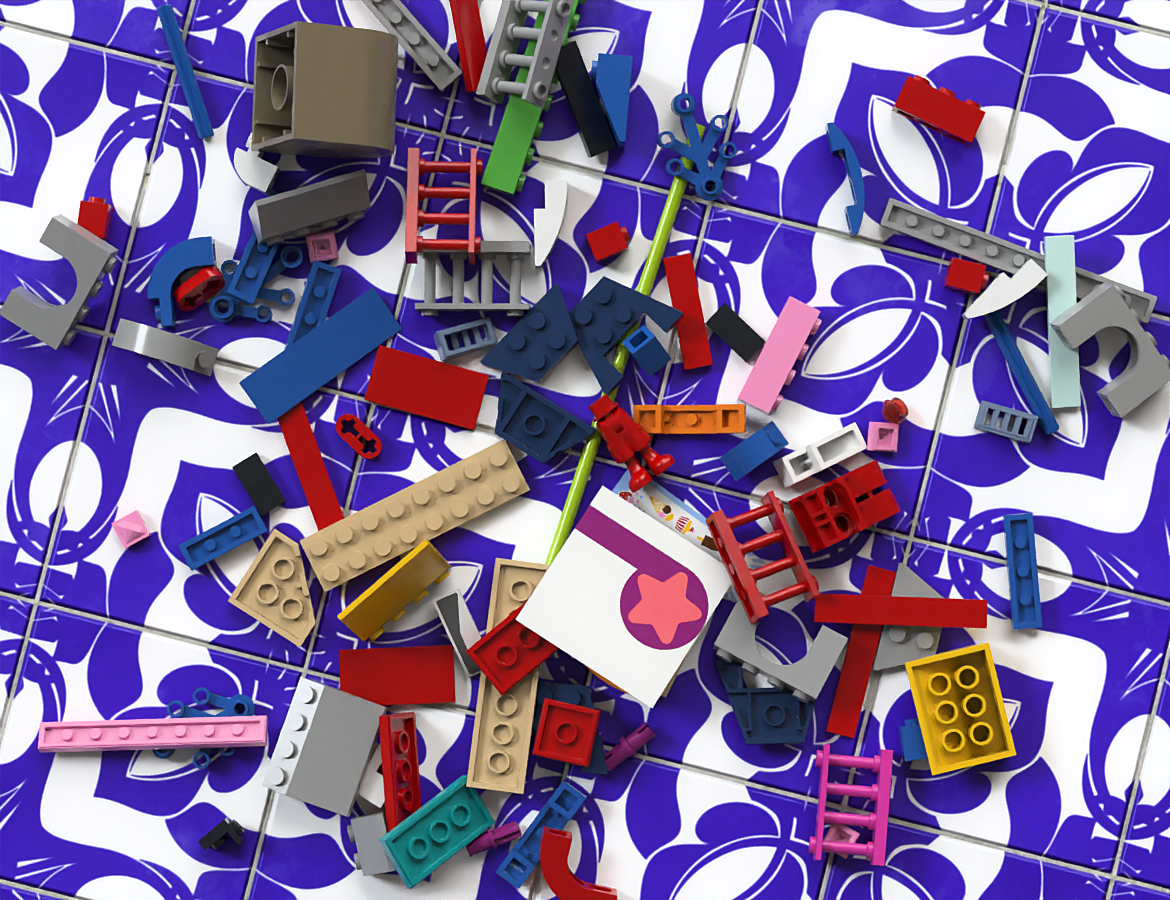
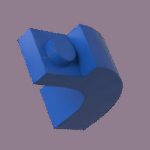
[148,236,217,328]

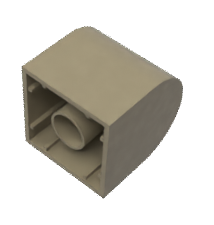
[251,21,398,159]

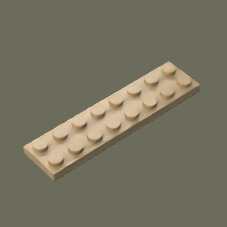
[300,439,530,592]
[466,558,551,794]

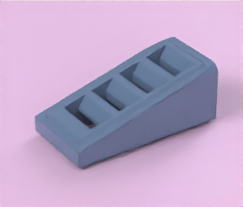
[433,317,498,362]
[973,400,1038,444]

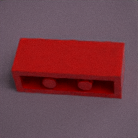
[891,75,986,146]

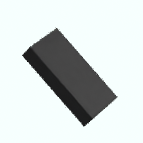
[705,303,766,363]
[232,452,286,516]

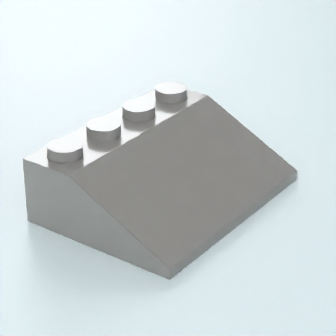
[262,677,388,817]

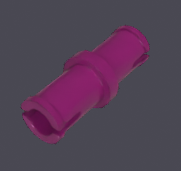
[605,722,656,772]

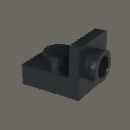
[198,817,245,850]

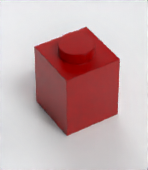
[77,197,113,241]
[586,221,631,263]
[943,257,989,296]

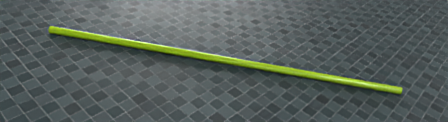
[545,124,706,565]

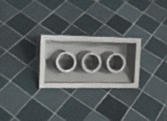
[248,169,371,246]

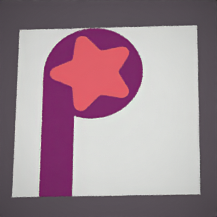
[515,486,732,708]

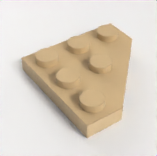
[228,529,316,647]

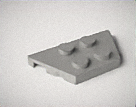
[872,562,943,670]

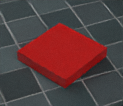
[532,698,602,767]

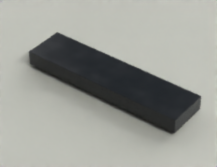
[555,40,616,158]

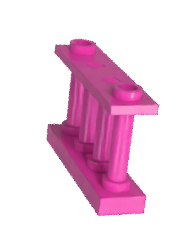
[809,744,893,866]

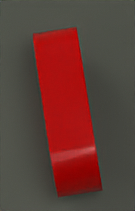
[173,266,225,311]
[335,414,383,459]

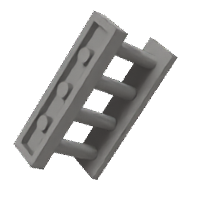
[476,0,574,109]
[415,241,530,317]

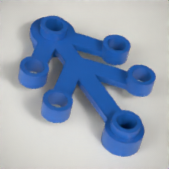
[657,93,737,201]
[209,245,304,323]
[152,687,255,769]

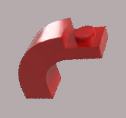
[539,826,618,900]

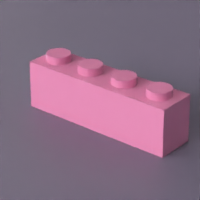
[737,296,822,415]

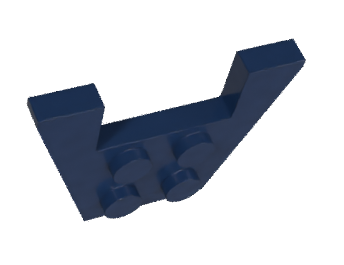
[570,276,685,396]
[716,657,816,745]
[531,681,609,775]

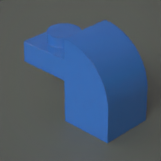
[720,420,789,481]

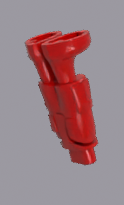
[588,394,676,493]

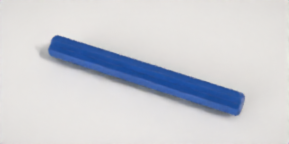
[157,4,214,140]
[983,310,1059,435]

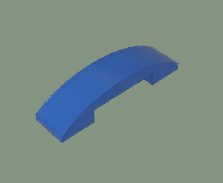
[825,122,865,237]
[496,780,587,889]

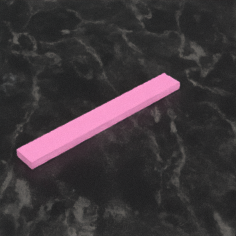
[38,716,268,753]

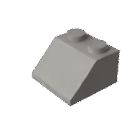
[347,810,396,876]

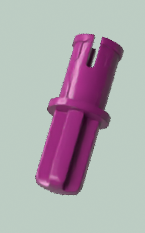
[465,821,522,857]

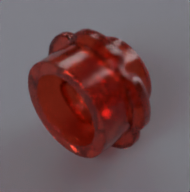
[882,397,909,424]

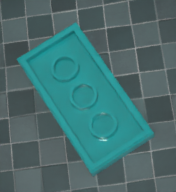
[379,775,495,888]

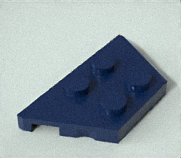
[480,283,579,383]
[495,371,596,465]

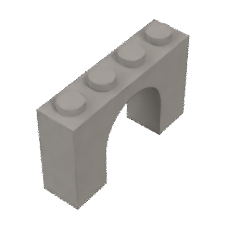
[0,214,118,350]
[1050,283,1170,418]
[713,591,848,703]

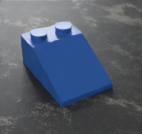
[591,53,633,149]

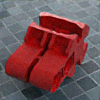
[788,459,901,553]

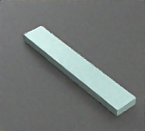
[1044,235,1081,408]

